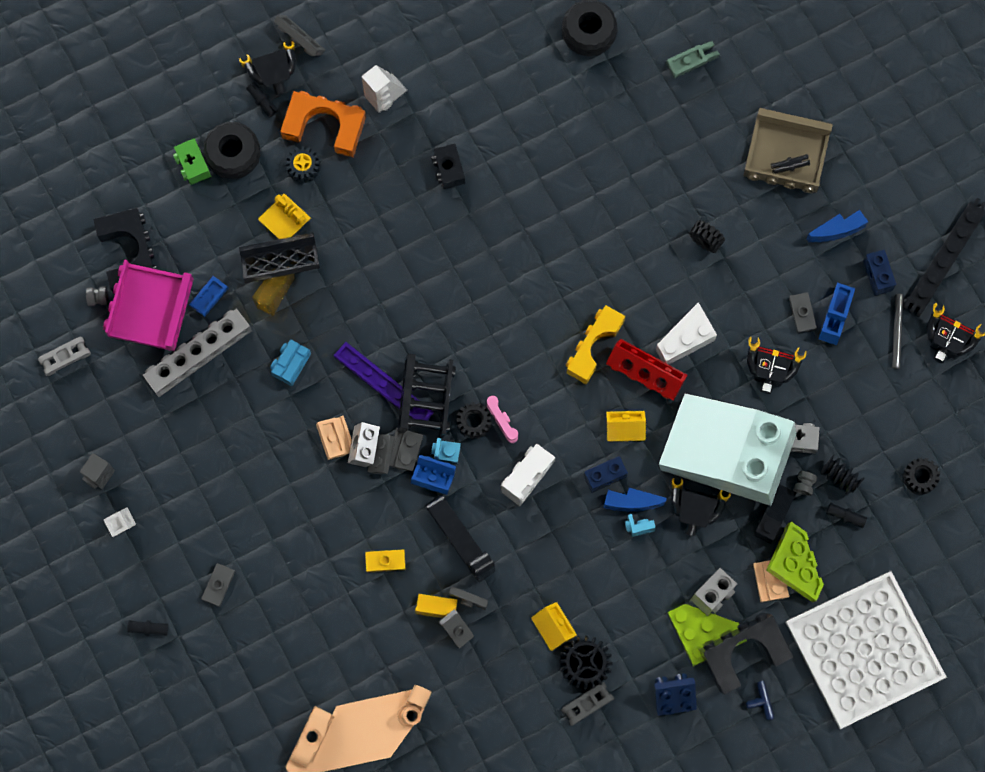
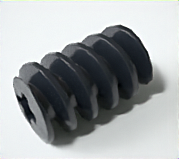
[820,455,865,495]

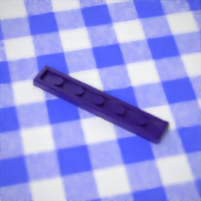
[333,342,434,421]

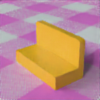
[606,411,646,441]
[415,594,458,618]
[531,602,577,651]

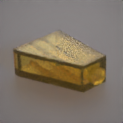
[252,266,295,316]

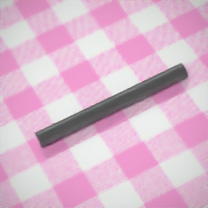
[892,294,903,369]

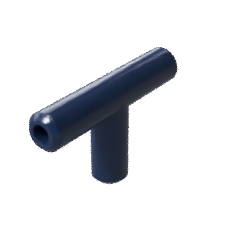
[746,681,774,721]

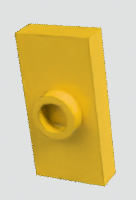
[365,549,406,572]

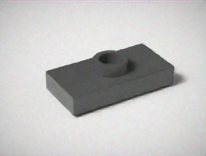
[789,292,817,333]
[201,563,236,607]
[449,587,488,610]
[439,609,474,649]

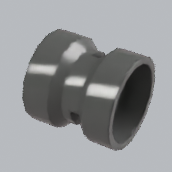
[86,286,108,306]
[793,471,817,496]

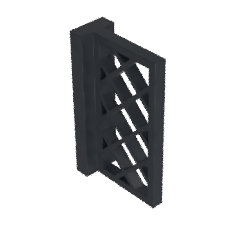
[239,233,320,283]

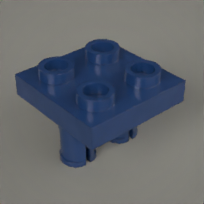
[654,673,697,716]

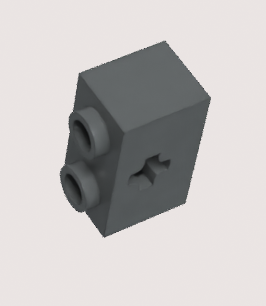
[80,453,115,490]

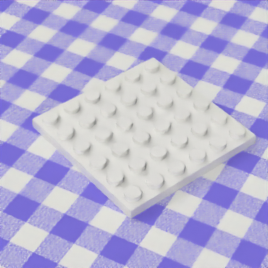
[785,571,946,729]

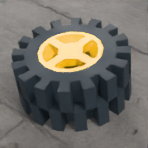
[286,146,320,183]

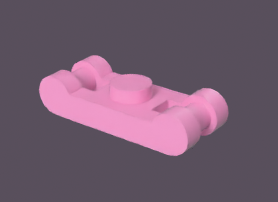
[487,396,518,443]

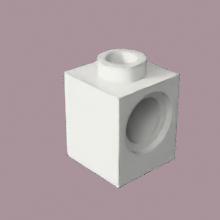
[104,507,136,537]

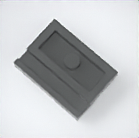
[389,428,424,473]

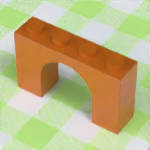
[280,91,366,157]

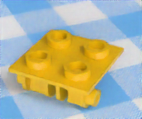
[258,193,311,239]

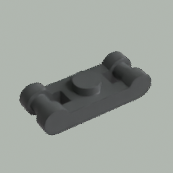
[561,682,615,726]

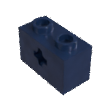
[863,249,896,296]
[584,456,628,493]

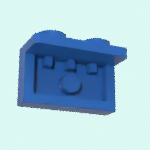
[411,455,456,495]

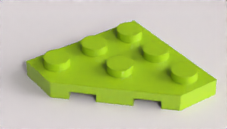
[766,522,824,602]
[667,604,747,666]

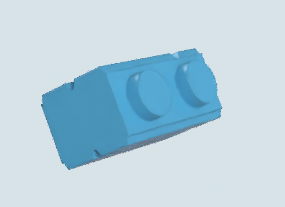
[270,340,311,386]

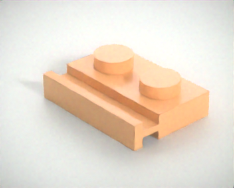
[316,416,352,460]
[753,560,789,602]

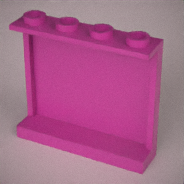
[103,260,194,351]

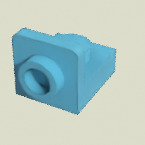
[431,438,461,464]
[625,514,656,537]

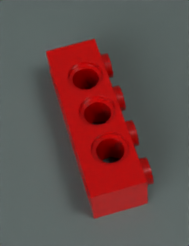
[606,338,688,400]

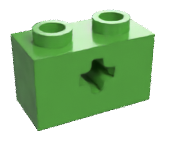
[173,138,211,185]

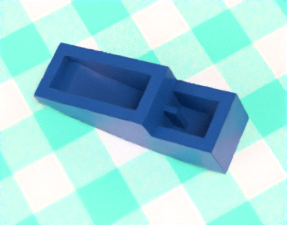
[807,210,868,242]
[819,283,855,345]
[603,488,667,512]

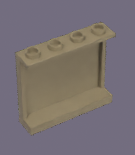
[743,108,833,193]

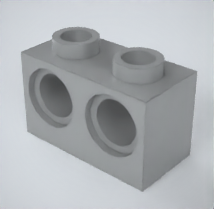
[690,568,737,616]

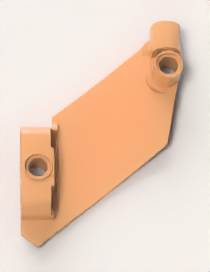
[286,685,432,772]

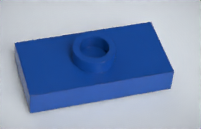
[189,276,229,317]

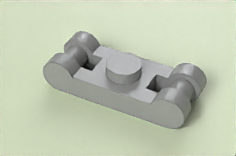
[38,337,91,376]

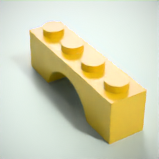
[566,305,625,385]

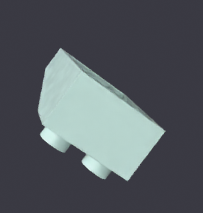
[659,394,796,506]

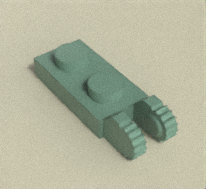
[666,41,720,78]

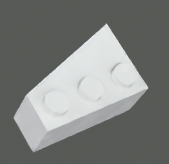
[361,65,407,112]
[656,303,717,365]
[501,444,555,506]

